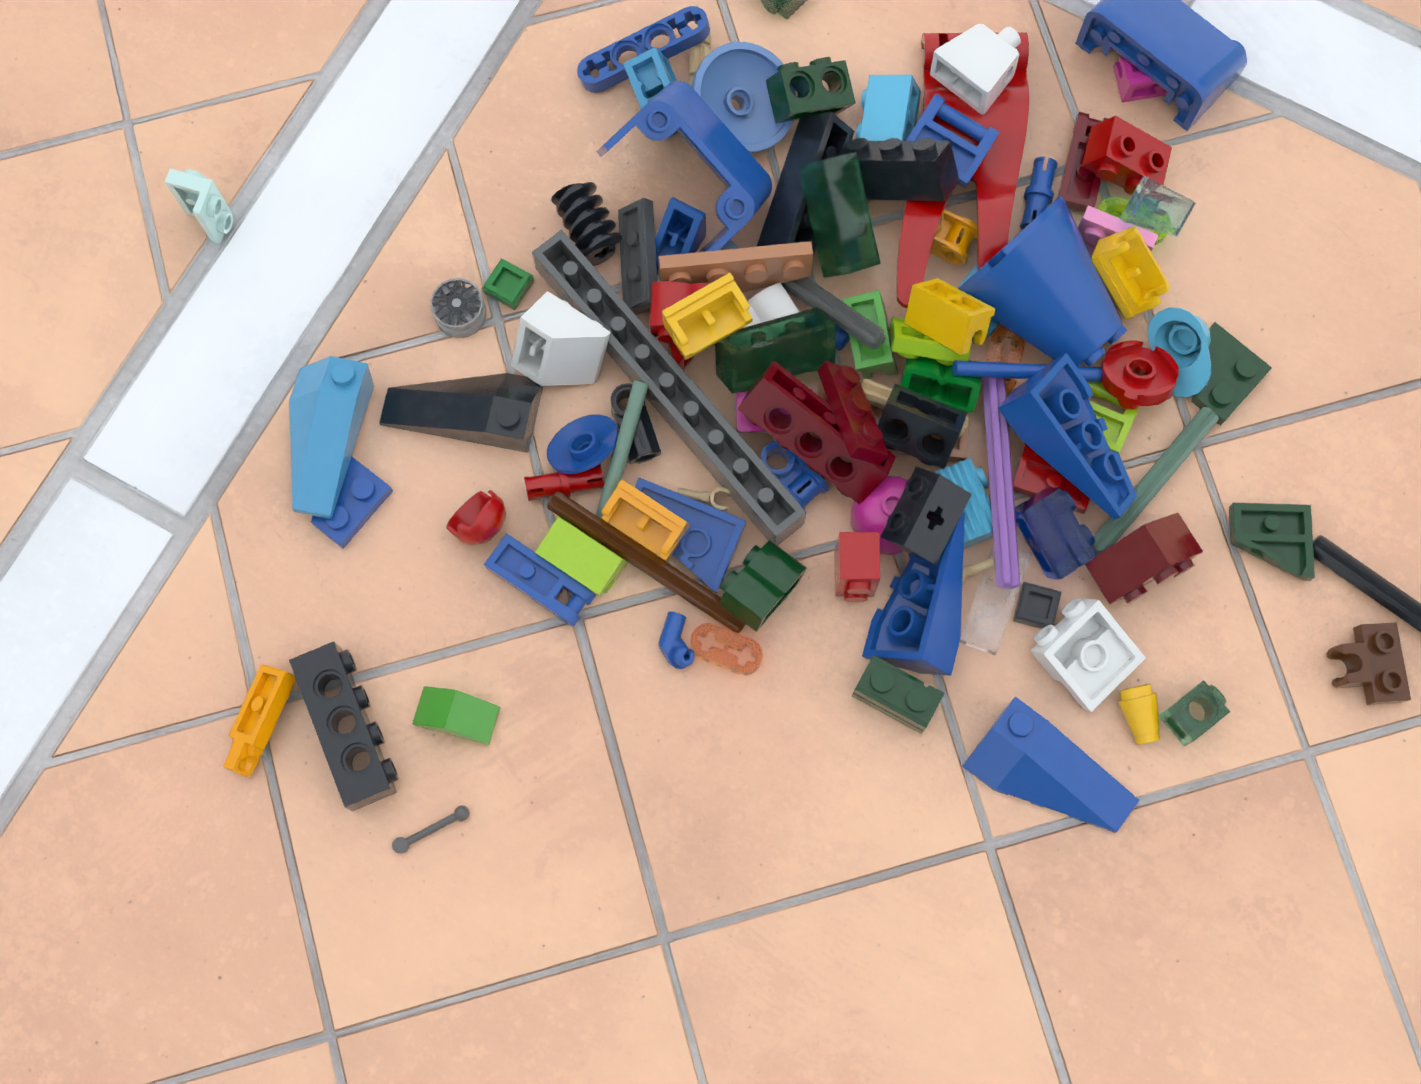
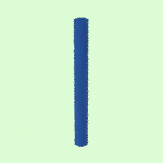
[952,360,1102,382]

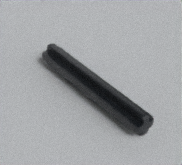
[1313,535,1421,632]

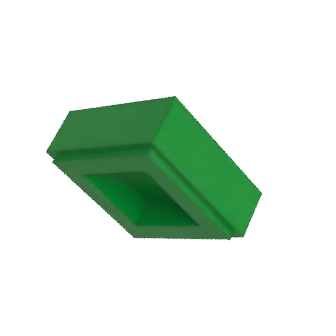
[482,258,534,310]

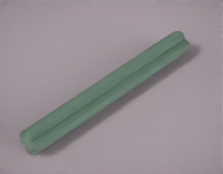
[1088,407,1219,555]

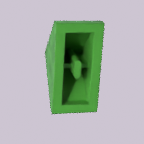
[412,686,500,745]

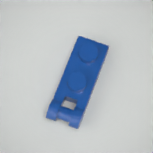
[484,533,596,627]

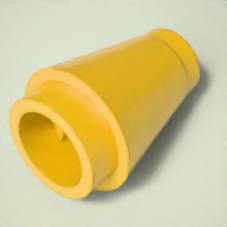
[1117,684,1160,744]

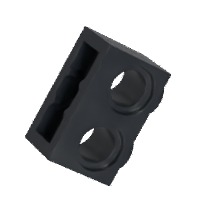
[877,384,968,469]

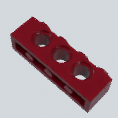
[737,361,896,505]

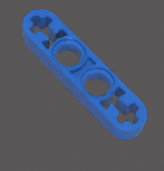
[577,6,710,93]

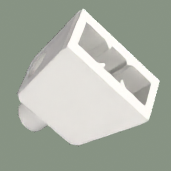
[930,24,1021,115]

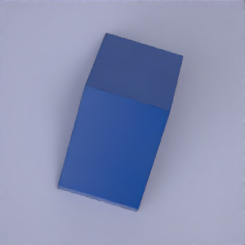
[655,197,706,270]

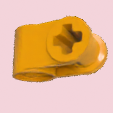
[930,209,977,266]

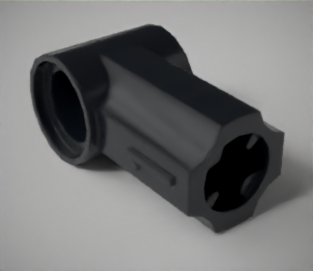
[611,383,661,464]

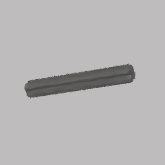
[781,277,886,349]

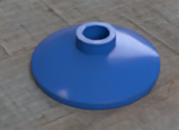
[547,415,619,474]

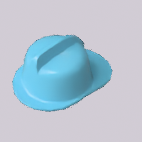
[1148,307,1211,397]

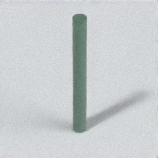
[596,380,649,524]

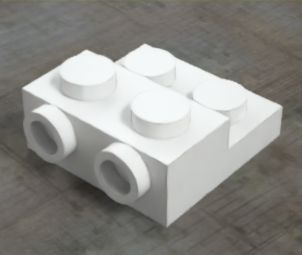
[1030,598,1146,712]

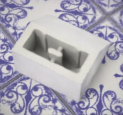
[511,291,611,386]

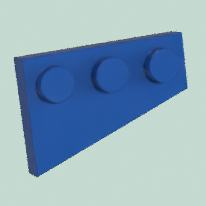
[635,477,747,593]

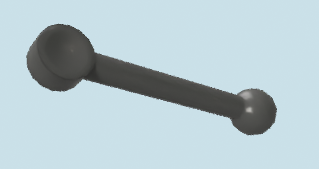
[392,805,470,854]

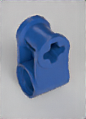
[760,441,829,510]

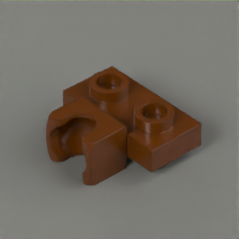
[1327,622,1411,705]

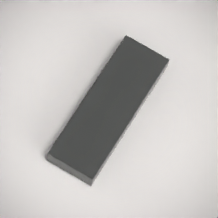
[618,198,658,315]

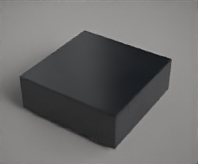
[1013,582,1062,629]

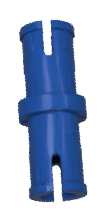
[1020,157,1058,230]

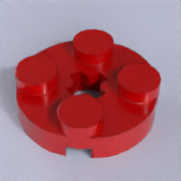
[1100,340,1179,410]

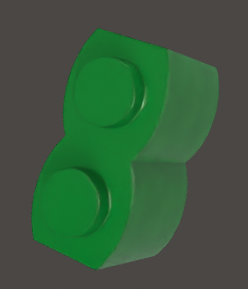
[900,356,982,413]

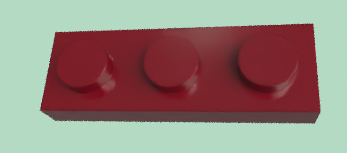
[817,361,889,465]

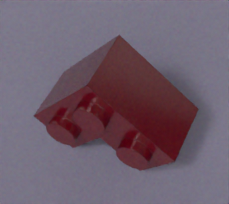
[1085,512,1203,604]

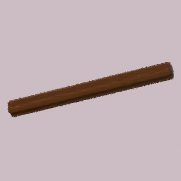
[547,491,746,633]

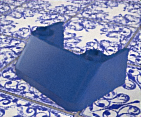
[596,81,772,252]

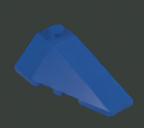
[998,353,1137,520]
[862,512,965,676]
[962,697,1139,833]

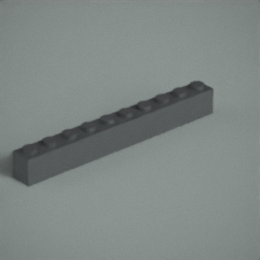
[532,230,806,546]

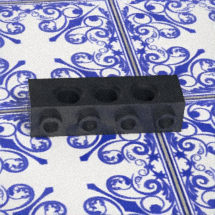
[289,641,399,812]

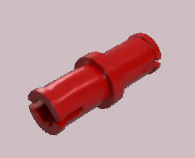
[524,464,604,501]

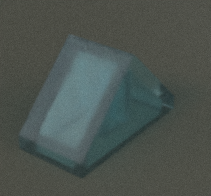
[1120,176,1196,236]

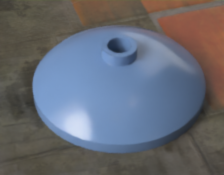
[692,42,797,153]

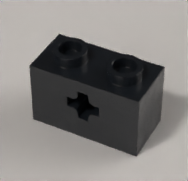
[880,467,972,565]

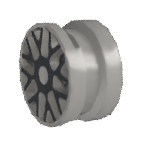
[430,278,486,338]

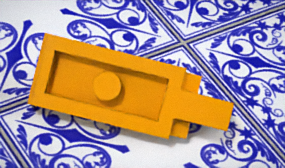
[223,664,296,778]

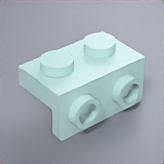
[164,168,233,244]

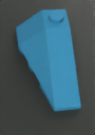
[289,356,374,519]

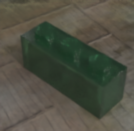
[798,152,881,278]
[715,307,836,394]

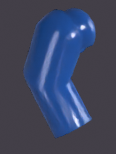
[658,611,695,669]

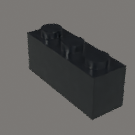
[834,138,960,201]

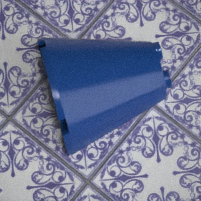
[958,196,1127,367]

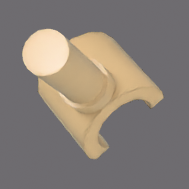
[677,487,731,511]
[962,558,995,587]

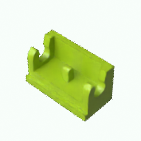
[535,516,628,596]

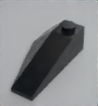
[379,373,543,453]

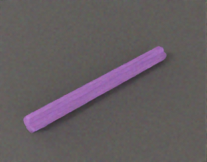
[982,377,1020,590]

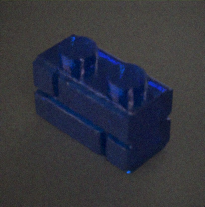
[1015,487,1097,580]

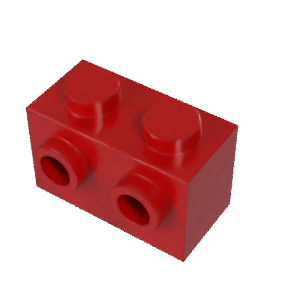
[1082,115,1172,197]

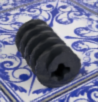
[551,182,622,266]

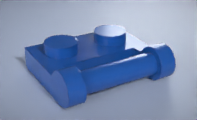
[906,94,1000,188]

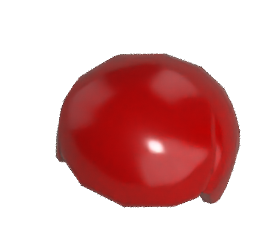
[446,490,506,545]

